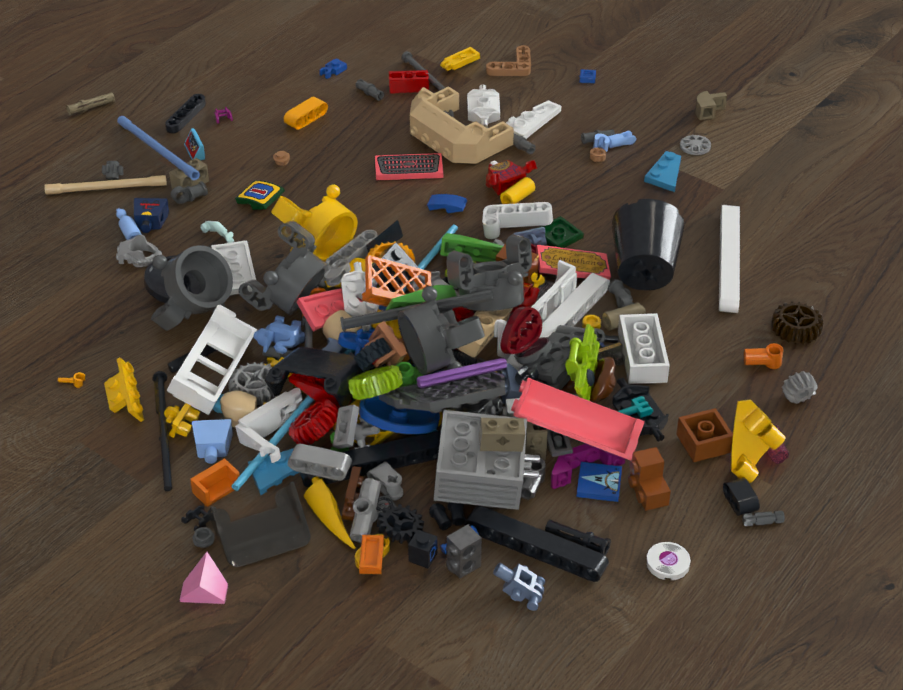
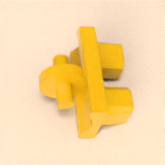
[164,403,201,438]

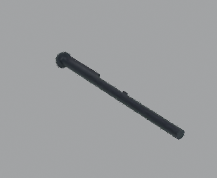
[152,371,172,491]

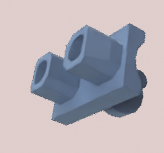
[514,227,547,246]

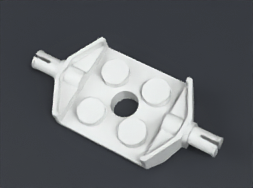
[467,84,500,128]
[341,262,379,331]

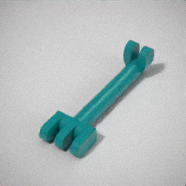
[617,396,653,418]

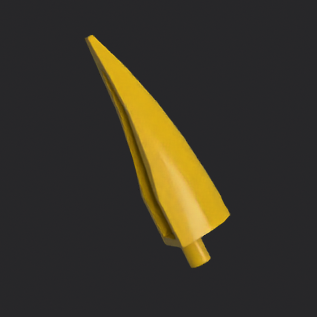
[304,476,356,549]

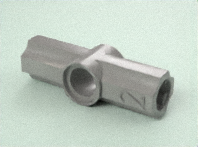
[349,478,381,543]

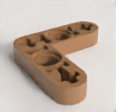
[486,45,531,76]

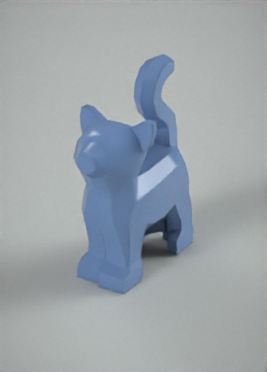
[253,316,305,354]

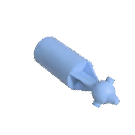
[116,208,142,240]

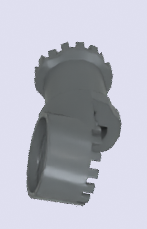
[171,181,208,204]
[608,279,634,308]

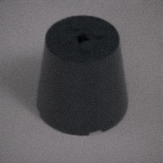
[612,199,685,291]

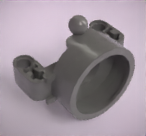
[239,221,328,316]
[447,235,532,311]
[151,245,233,331]
[398,286,485,375]

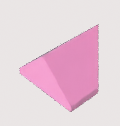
[180,552,228,604]

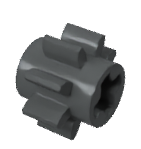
[102,161,123,180]

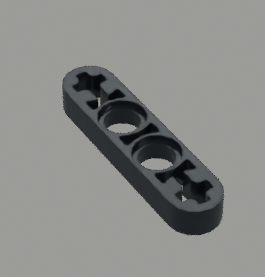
[165,94,206,134]

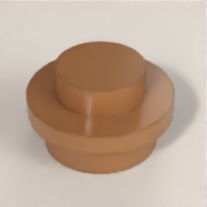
[273,151,290,166]

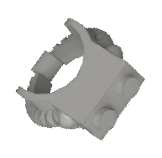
[116,235,162,267]

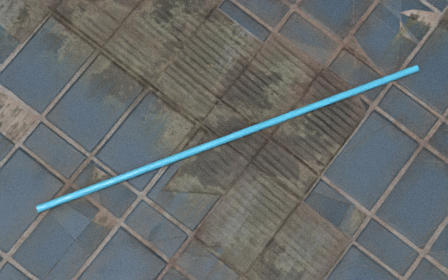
[232,224,458,491]

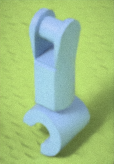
[593,131,636,152]

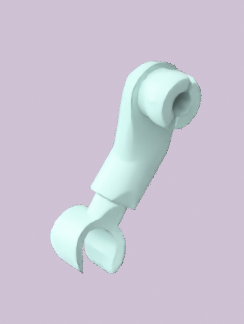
[200,221,234,243]

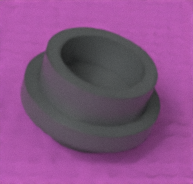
[193,527,215,548]

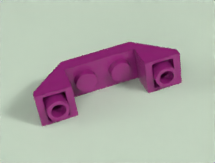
[551,443,626,490]

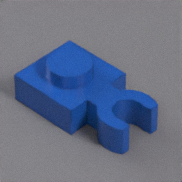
[319,58,347,79]

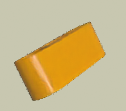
[284,97,328,130]

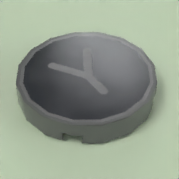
[514,337,552,365]

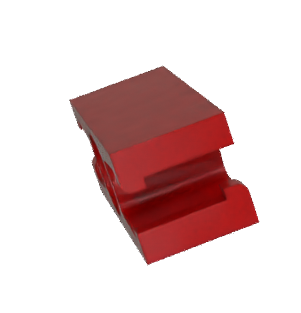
[389,70,429,93]

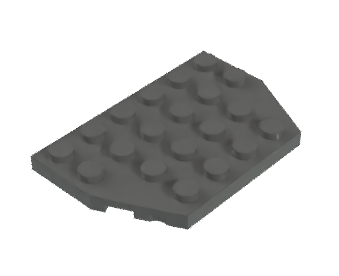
[379,372,506,413]

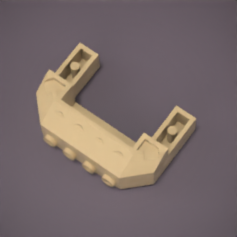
[410,86,514,164]

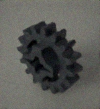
[377,504,424,544]

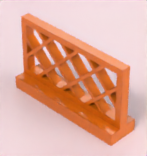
[362,255,431,307]

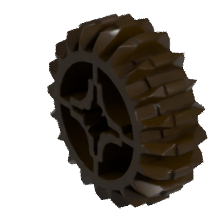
[771,301,824,345]

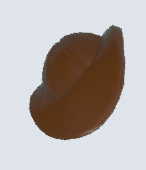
[562,357,616,404]

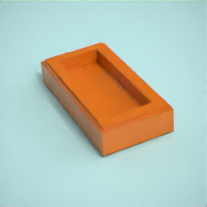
[359,535,384,574]

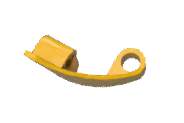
[731,400,785,484]

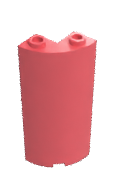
[511,378,645,460]

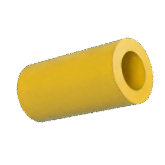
[500,177,535,204]

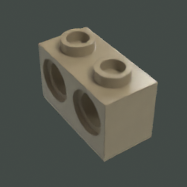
[169,158,209,195]

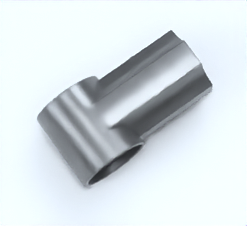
[521,458,546,500]

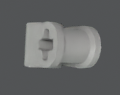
[367,462,403,500]

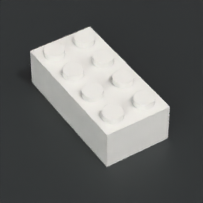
[618,313,670,384]

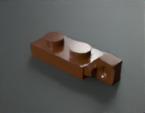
[341,466,364,521]

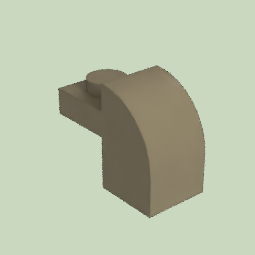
[695,91,727,120]

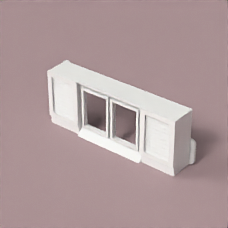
[494,260,577,360]
[167,305,257,415]

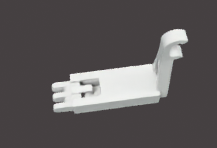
[235,388,303,463]

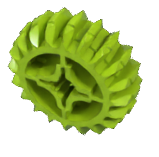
[348,365,403,400]

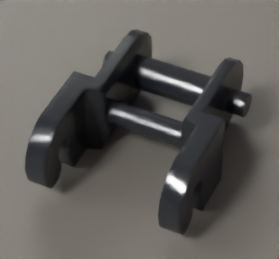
[181,505,214,531]

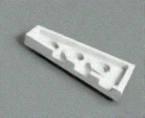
[506,100,561,139]

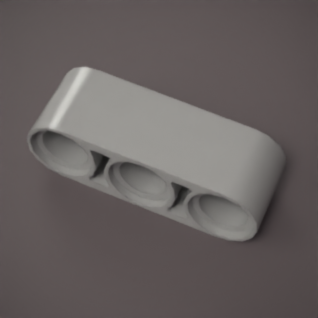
[287,444,352,481]

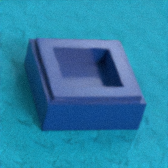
[579,69,596,84]

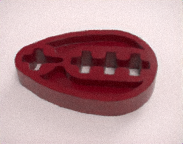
[500,307,542,354]

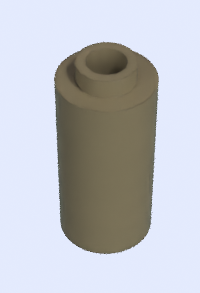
[602,302,646,331]

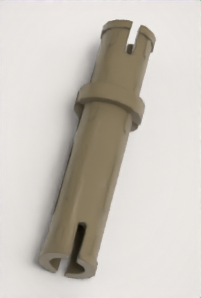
[66,92,115,115]

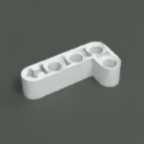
[482,202,553,239]

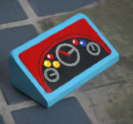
[184,128,205,161]

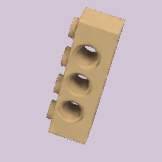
[457,308,513,359]

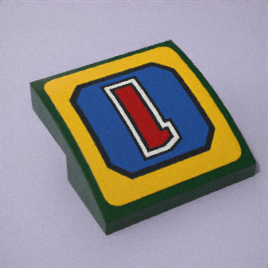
[235,180,285,210]

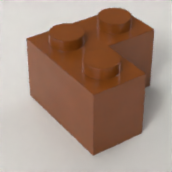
[628,447,671,511]

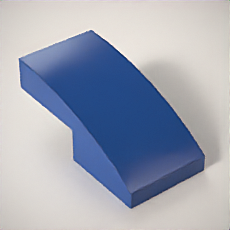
[427,194,467,214]

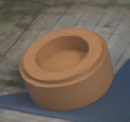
[590,147,606,162]

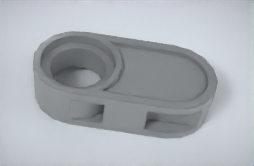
[324,259,351,286]

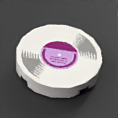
[646,542,691,580]

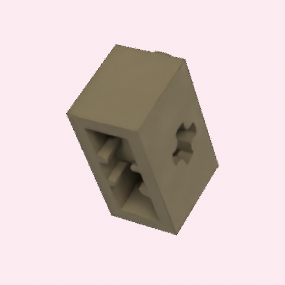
[479,418,525,452]

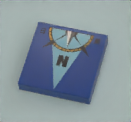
[576,462,622,502]

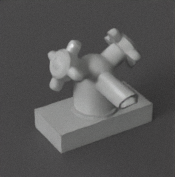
[333,405,380,449]

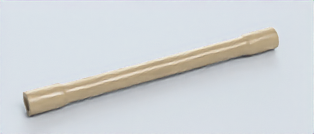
[45,175,167,195]

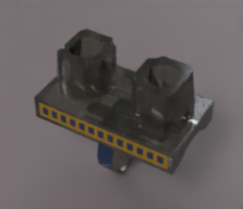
[597,342,625,366]

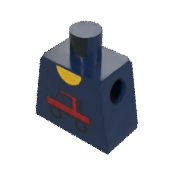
[134,198,169,233]

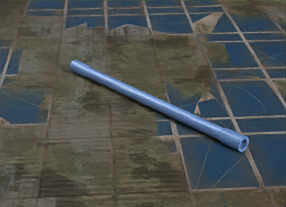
[117,116,200,180]

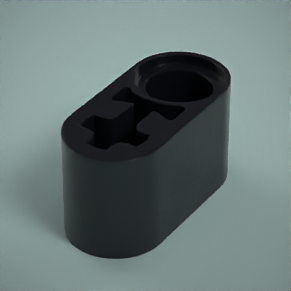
[723,478,760,516]

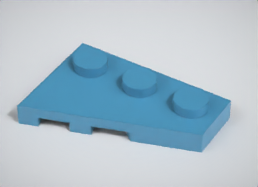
[644,151,681,192]
[248,448,299,495]

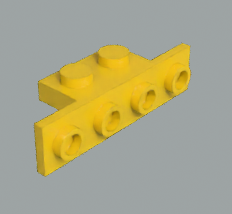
[104,357,144,422]

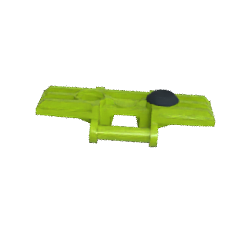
[565,324,600,401]

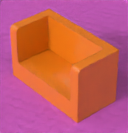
[190,458,240,507]

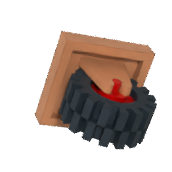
[354,321,407,372]

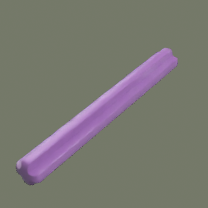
[417,358,507,388]

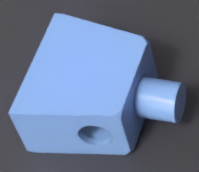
[192,419,233,464]

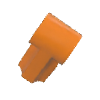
[744,343,783,369]

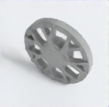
[680,135,711,155]

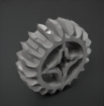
[228,362,276,405]

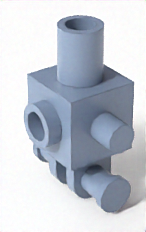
[493,563,545,611]

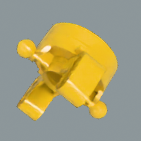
[271,184,358,262]

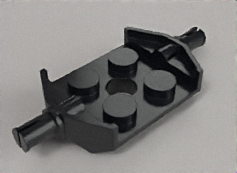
[612,377,669,442]

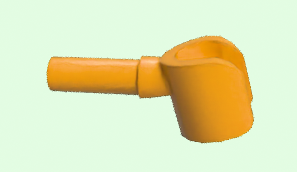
[58,372,85,388]

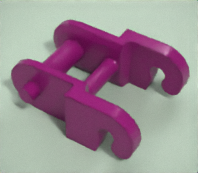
[214,107,233,124]

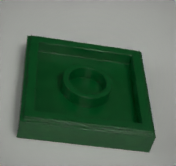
[538,216,584,248]

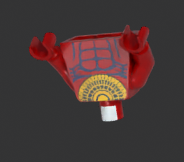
[486,160,537,196]

